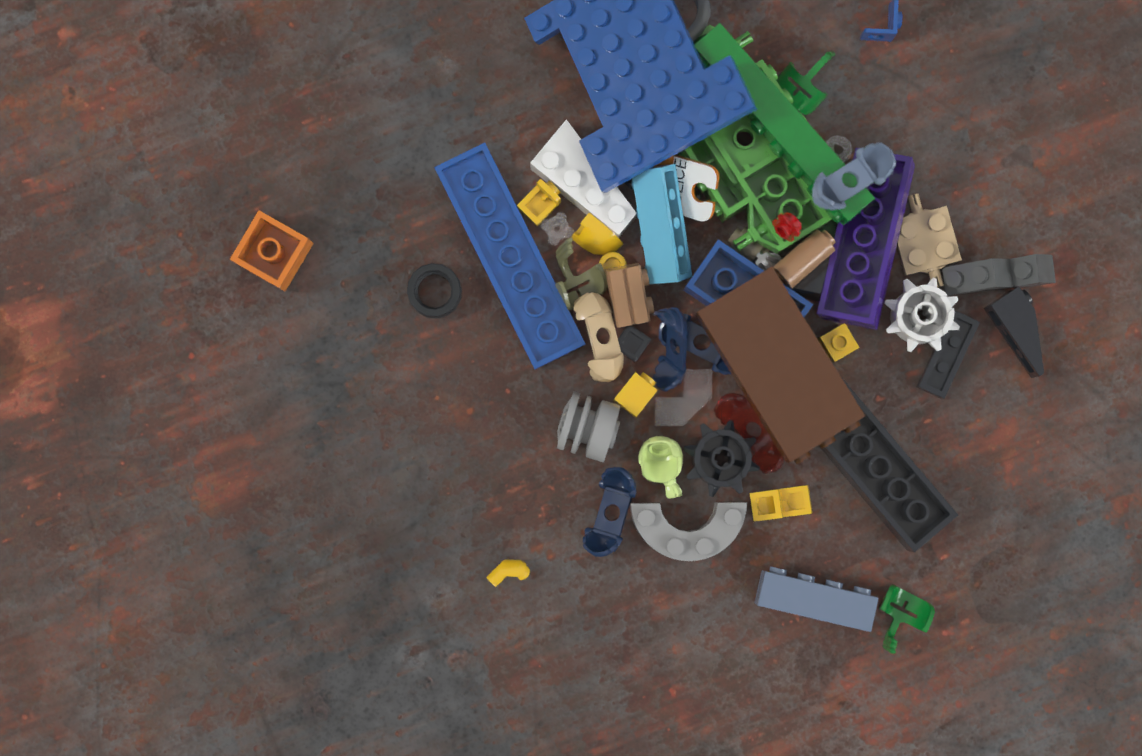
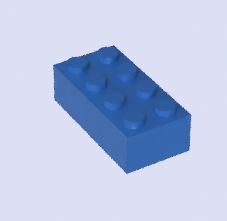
[684,239,813,317]

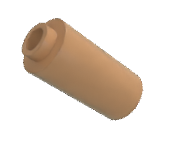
[773,229,836,289]

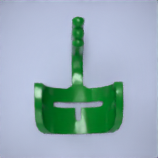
[776,50,835,115]
[879,584,935,654]

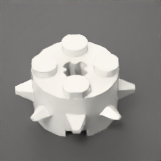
[884,278,960,352]

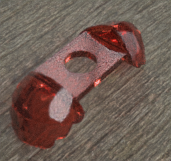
[714,393,785,474]

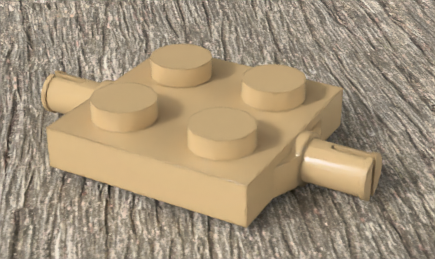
[897,194,962,288]

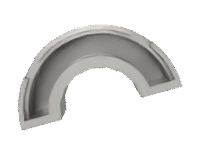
[630,502,747,561]

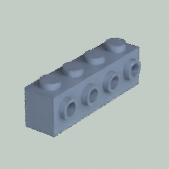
[754,566,878,632]

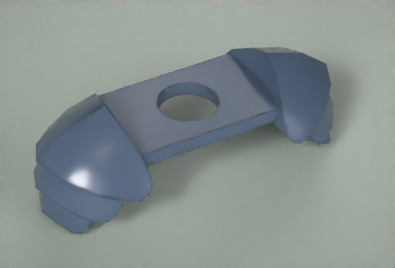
[812,143,896,210]

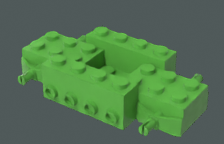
[678,25,832,254]

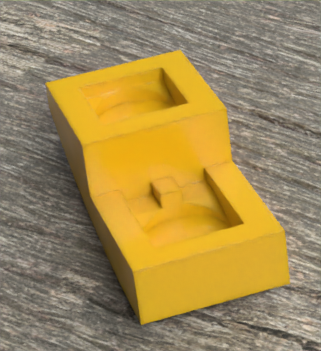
[750,485,812,521]

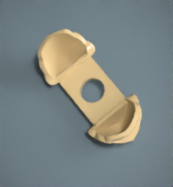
[574,292,624,382]

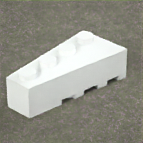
[530,119,637,238]

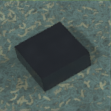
[618,325,651,363]

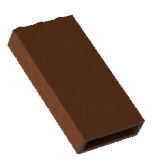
[695,267,865,464]

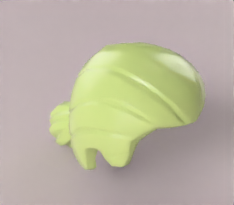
[638,436,683,499]

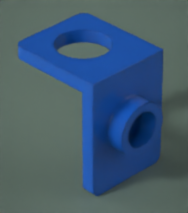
[860,0,902,42]

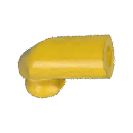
[486,559,530,587]

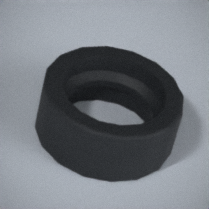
[407,263,462,319]

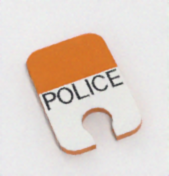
[655,155,719,221]

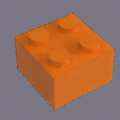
[230,210,314,292]

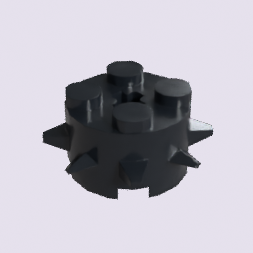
[683,420,760,497]

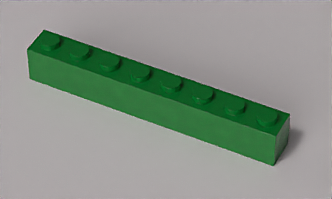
[695,23,875,226]

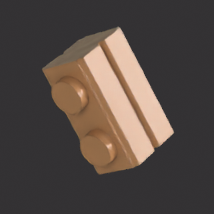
[605,263,654,327]

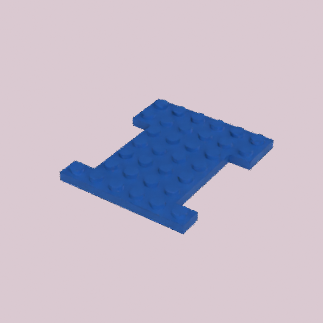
[524,0,757,193]

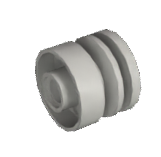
[557,392,621,462]

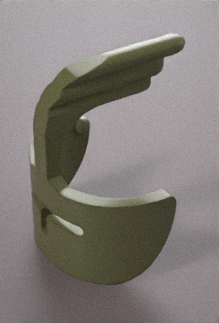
[555,237,608,310]

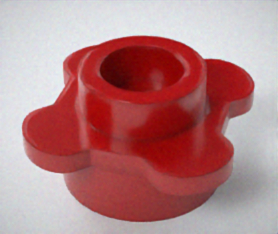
[772,212,802,242]

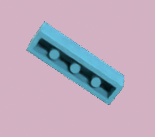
[632,164,693,284]

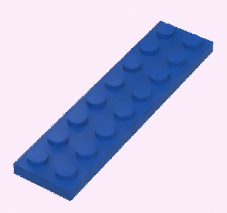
[434,143,586,370]

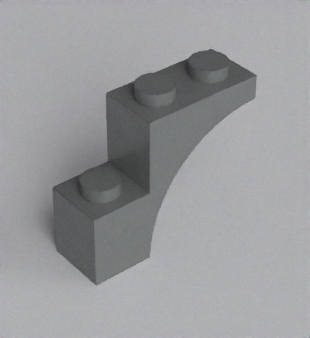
[942,254,1056,296]

